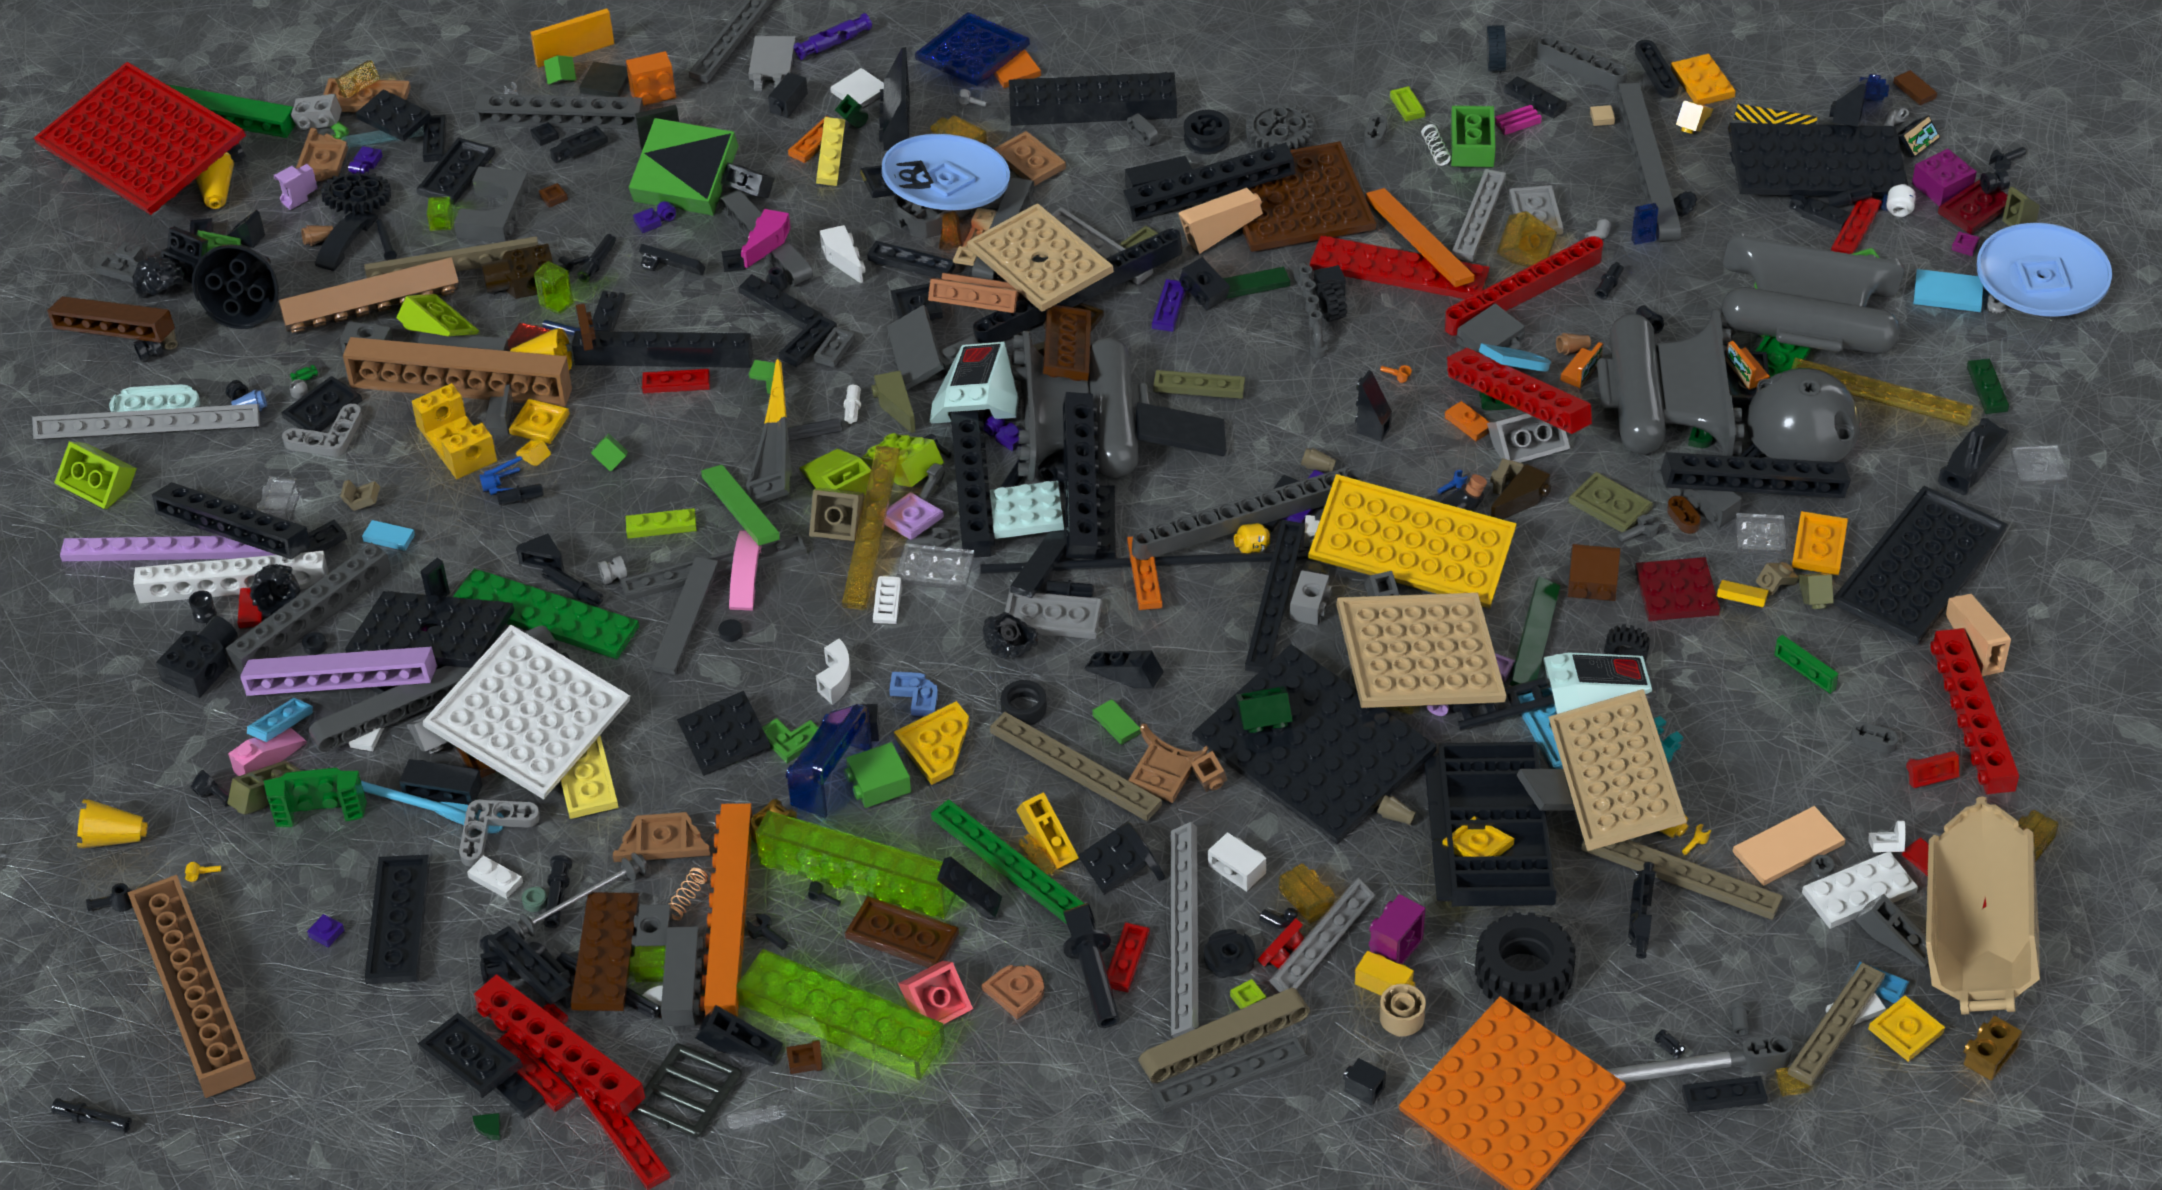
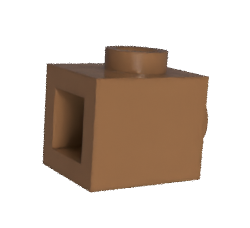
[1191,751,1227,792]

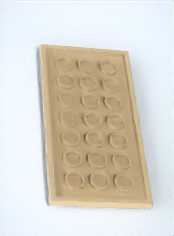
[1549,689,1687,851]

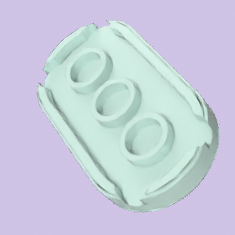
[109,385,200,412]

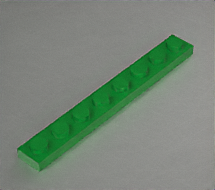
[931,799,1085,924]

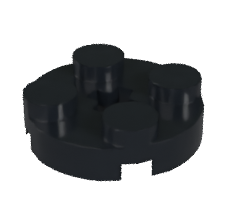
[1204,929,1255,978]

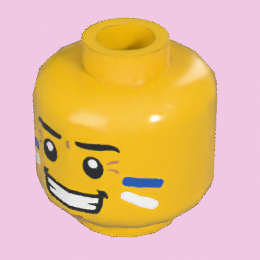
[1234,523,1270,553]

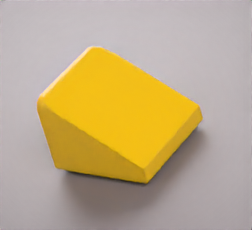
[516,440,551,466]

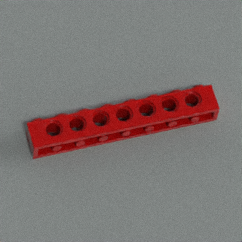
[1447,348,1592,434]
[1930,628,2019,795]
[474,974,645,1118]

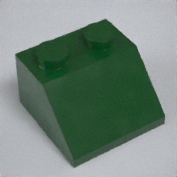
[1236,686,1292,733]

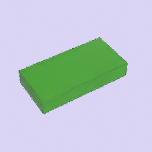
[1092,699,1141,745]

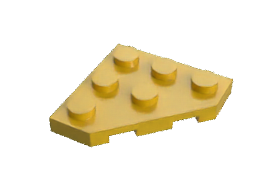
[894,701,969,785]

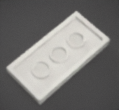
[1802,852,1918,929]

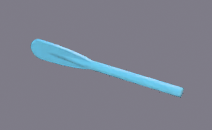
[361,781,504,834]

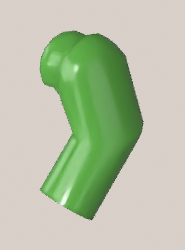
[330,121,349,141]

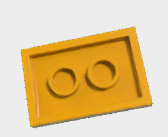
[1671,54,1736,105]
[1792,511,1848,575]

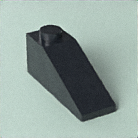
[695,1005,783,1066]

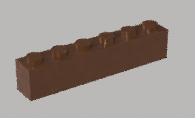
[47,296,175,343]

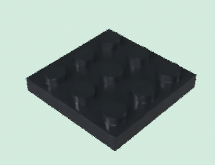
[677,691,771,776]

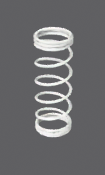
[1421,124,1451,166]

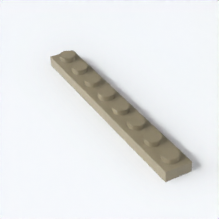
[364,236,538,278]
[990,712,1162,821]
[1581,840,1783,920]

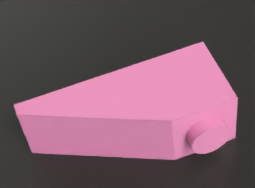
[228,728,307,776]

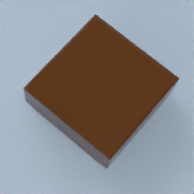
[539,183,568,208]

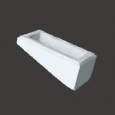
[873,576,902,624]

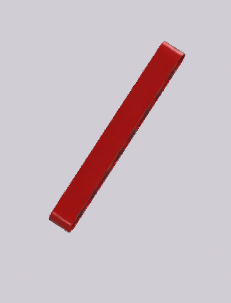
[1445,236,1603,336]

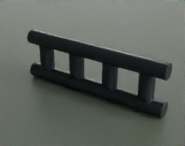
[1451,677,1554,731]

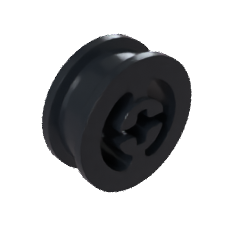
[1184,110,1230,155]

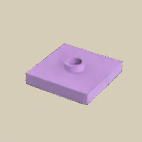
[878,492,944,540]

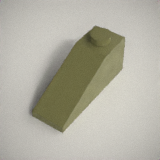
[871,371,916,433]
[227,760,302,815]

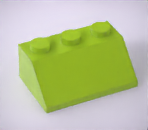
[54,441,137,509]

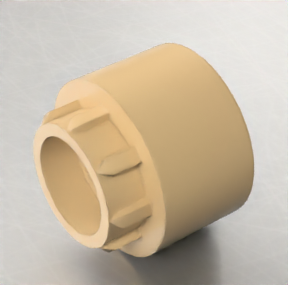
[1380,984,1426,1037]

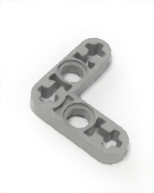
[282,404,363,457]
[459,800,540,867]

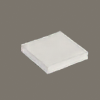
[831,68,884,108]

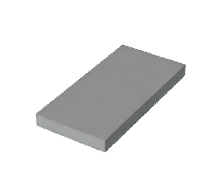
[1005,590,1103,639]

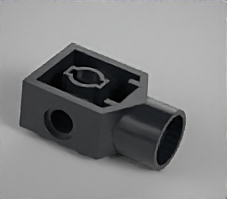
[156,616,238,698]

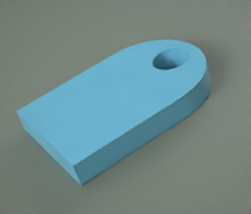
[1479,343,1551,371]

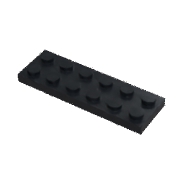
[365,855,430,984]

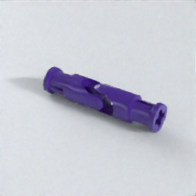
[794,13,872,60]

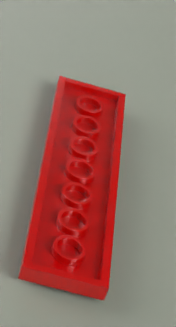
[1309,236,1490,299]

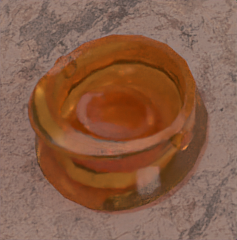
[939,210,963,250]

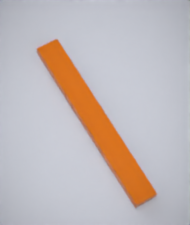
[1366,188,1475,287]

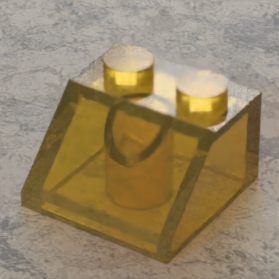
[1497,211,1557,267]

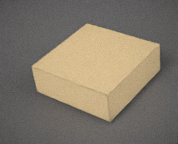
[1590,105,1615,126]

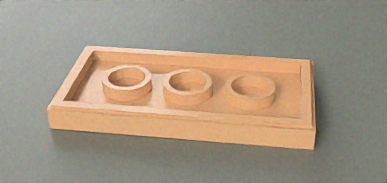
[1733,806,1845,886]

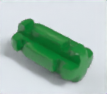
[290,365,318,382]

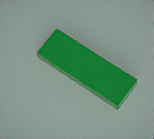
[1774,635,1839,694]

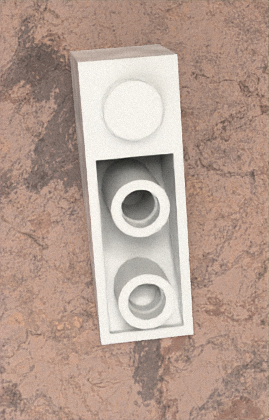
[820,225,865,283]

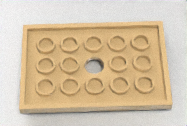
[967,203,1114,312]

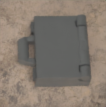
[1456,303,1525,355]

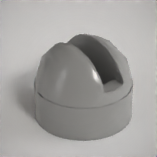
[290,379,309,399]

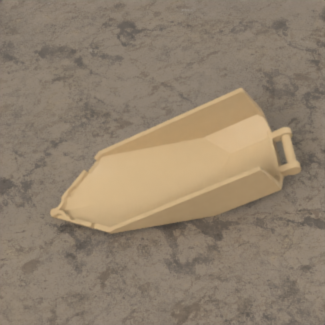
[1926,797,2040,1015]

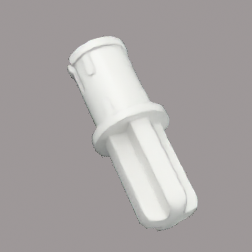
[843,385,861,424]

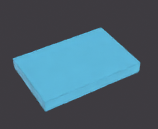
[1913,269,1983,312]

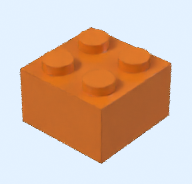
[626,51,676,106]

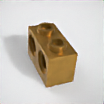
[1963,1015,2022,1081]

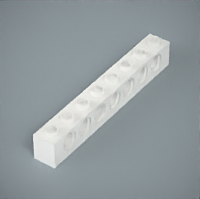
[133,551,328,604]

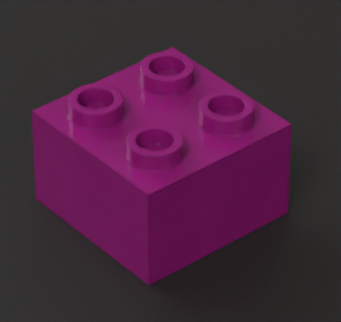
[1912,149,1977,206]
[1368,894,1425,964]

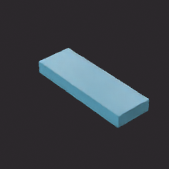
[247,698,313,742]

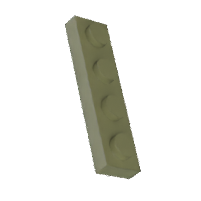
[1153,370,1245,399]

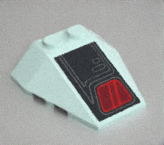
[930,342,1019,424]
[1543,652,1652,714]

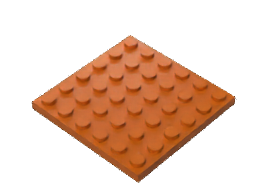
[1399,996,1626,1190]

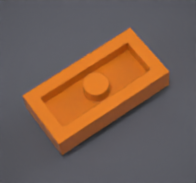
[1445,401,1489,442]

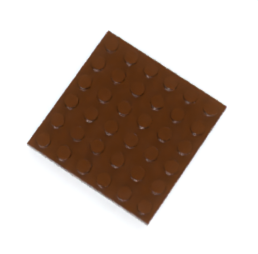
[1229,141,1376,252]

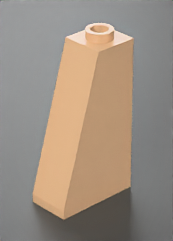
[1178,188,1263,254]
[1945,594,2011,676]

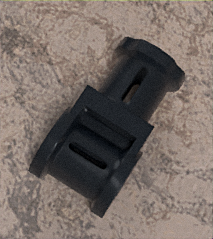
[480,934,510,984]

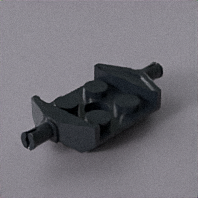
[1628,862,1656,959]

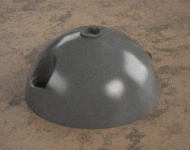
[1746,368,1860,462]

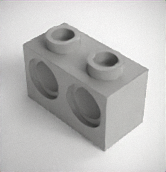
[291,94,342,130]

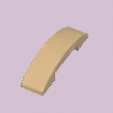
[953,208,997,266]

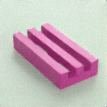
[1495,105,1542,135]

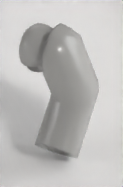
[1883,108,1909,126]
[1585,218,1611,239]

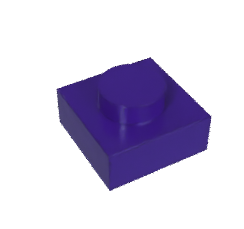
[307,914,344,948]

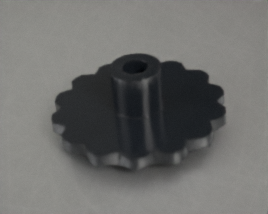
[1673,191,1697,217]

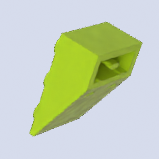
[861,433,944,487]
[799,448,874,495]

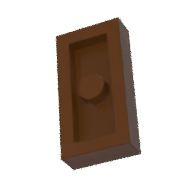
[576,303,596,351]

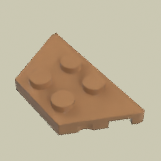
[296,128,348,182]
[613,812,710,862]

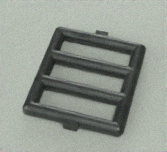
[633,1043,742,1138]

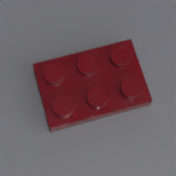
[1938,179,2008,235]

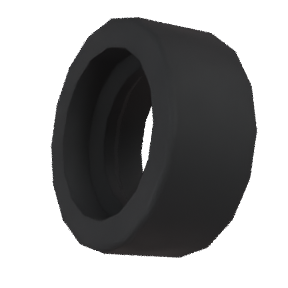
[1000,680,1047,725]

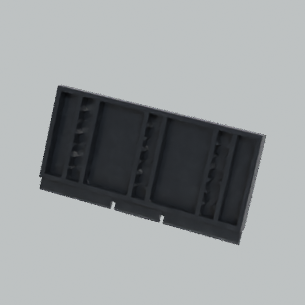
[1424,742,1556,907]

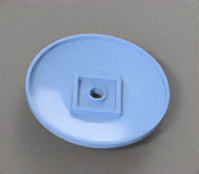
[881,134,1010,210]
[1976,223,2112,317]

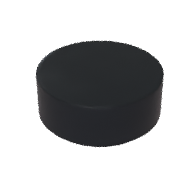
[718,619,743,642]
[302,632,327,655]

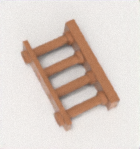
[928,273,1025,313]

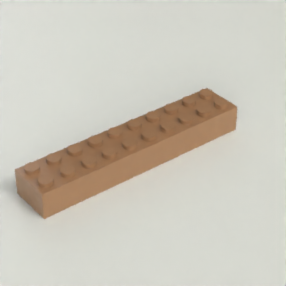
[343,337,572,407]
[128,875,256,1098]

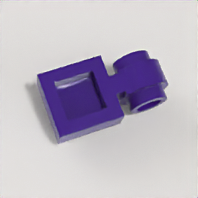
[348,146,383,174]
[633,201,676,233]
[984,415,1022,451]

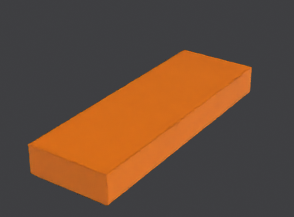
[788,116,828,163]

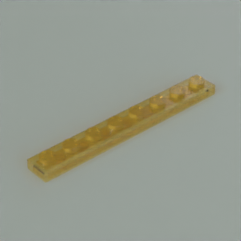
[1792,358,1973,427]
[842,446,900,610]

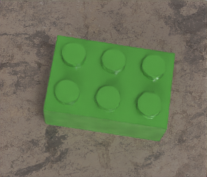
[1451,106,1495,167]

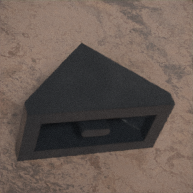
[227,209,265,248]
[516,533,564,572]

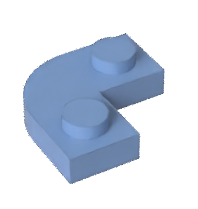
[889,672,938,716]

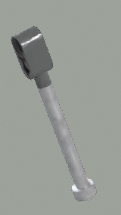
[1600,1034,1793,1083]

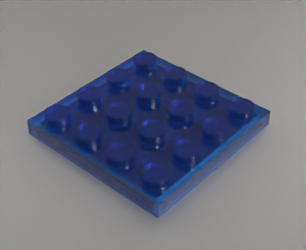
[915,12,1030,86]

